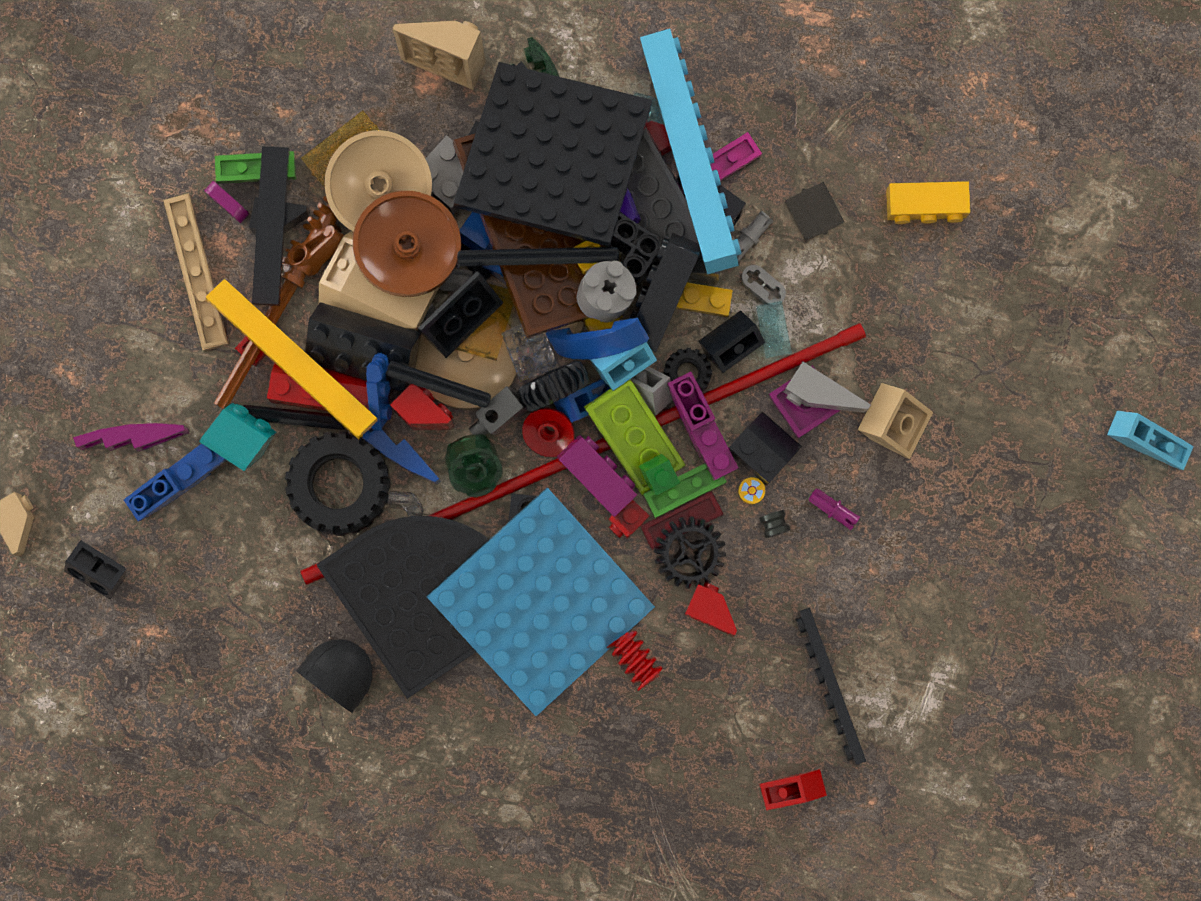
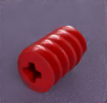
[606,630,663,691]

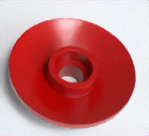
[522,408,575,457]

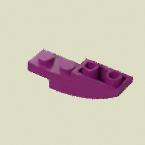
[667,372,739,481]

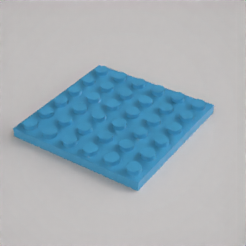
[427,488,655,716]

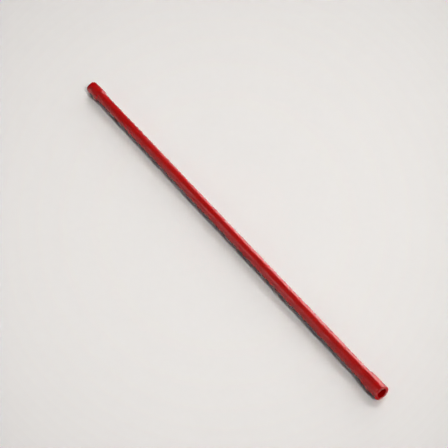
[300,323,866,585]

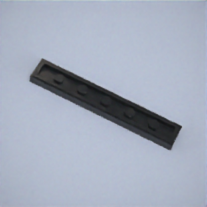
[252,146,290,306]

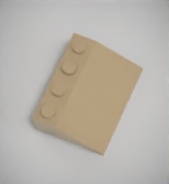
[393,21,486,90]

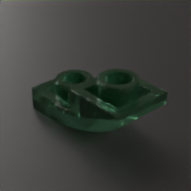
[524,37,559,77]

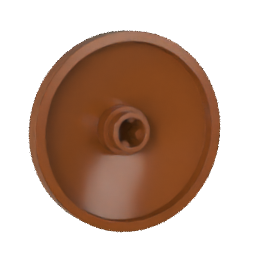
[353,191,461,297]

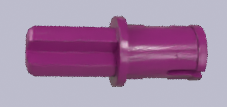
[808,488,860,531]

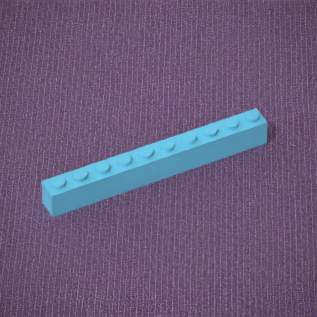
[640,29,742,274]

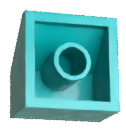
[199,403,276,471]

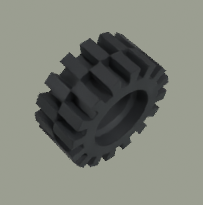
[664,348,712,391]

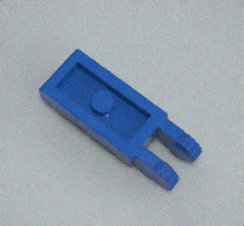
[366,353,392,430]

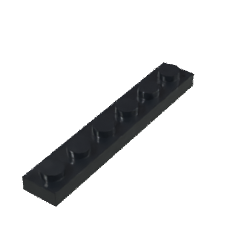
[795,607,866,765]

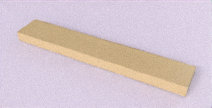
[163,193,230,352]

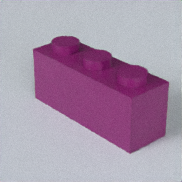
[557,435,637,517]

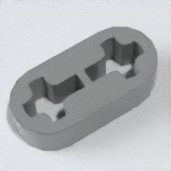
[741,265,786,307]

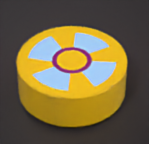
[738,477,765,505]

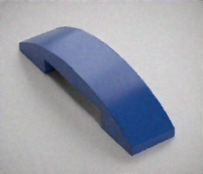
[545,318,649,360]

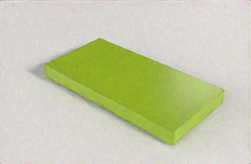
[584,379,686,495]

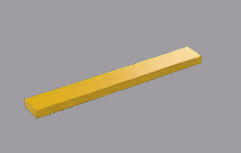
[206,279,378,439]

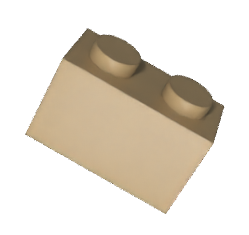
[858,383,933,459]

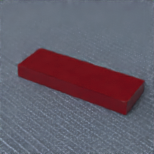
[640,491,724,550]

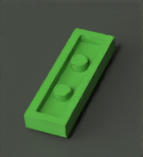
[215,151,296,184]
[643,463,727,518]

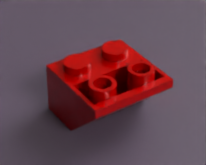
[390,384,455,430]

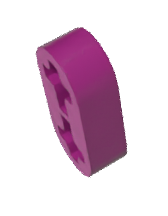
[204,181,249,224]

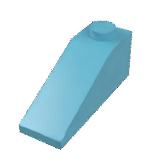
[1107,411,1194,470]

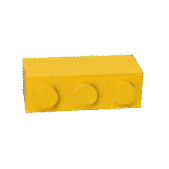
[886,181,970,224]

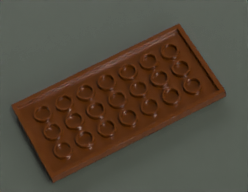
[453,133,607,338]

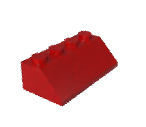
[267,363,369,412]

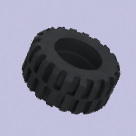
[285,431,391,536]

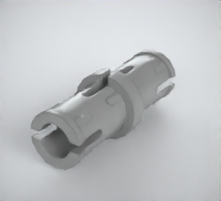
[737,211,774,262]

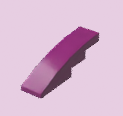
[73,423,189,452]

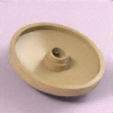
[325,130,432,232]
[416,312,520,410]

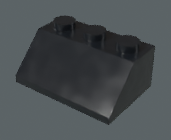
[417,271,504,358]

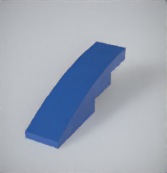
[362,429,441,485]

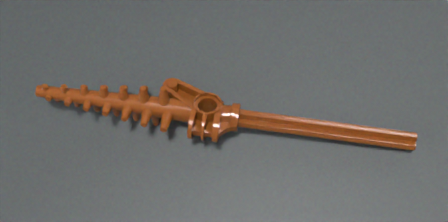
[213,196,344,409]

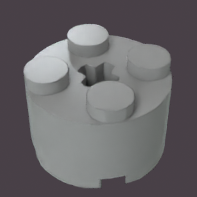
[577,261,636,322]

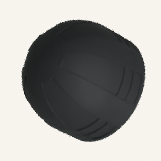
[296,639,372,713]

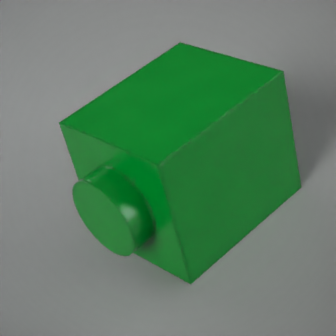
[638,454,680,496]

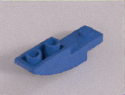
[124,443,226,522]

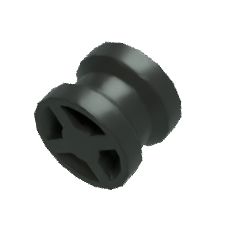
[759,510,791,538]

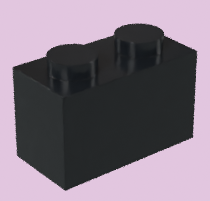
[698,310,766,373]

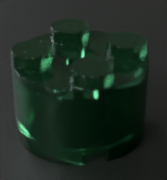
[445,434,503,497]

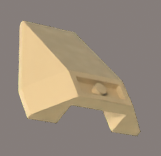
[318,231,439,330]

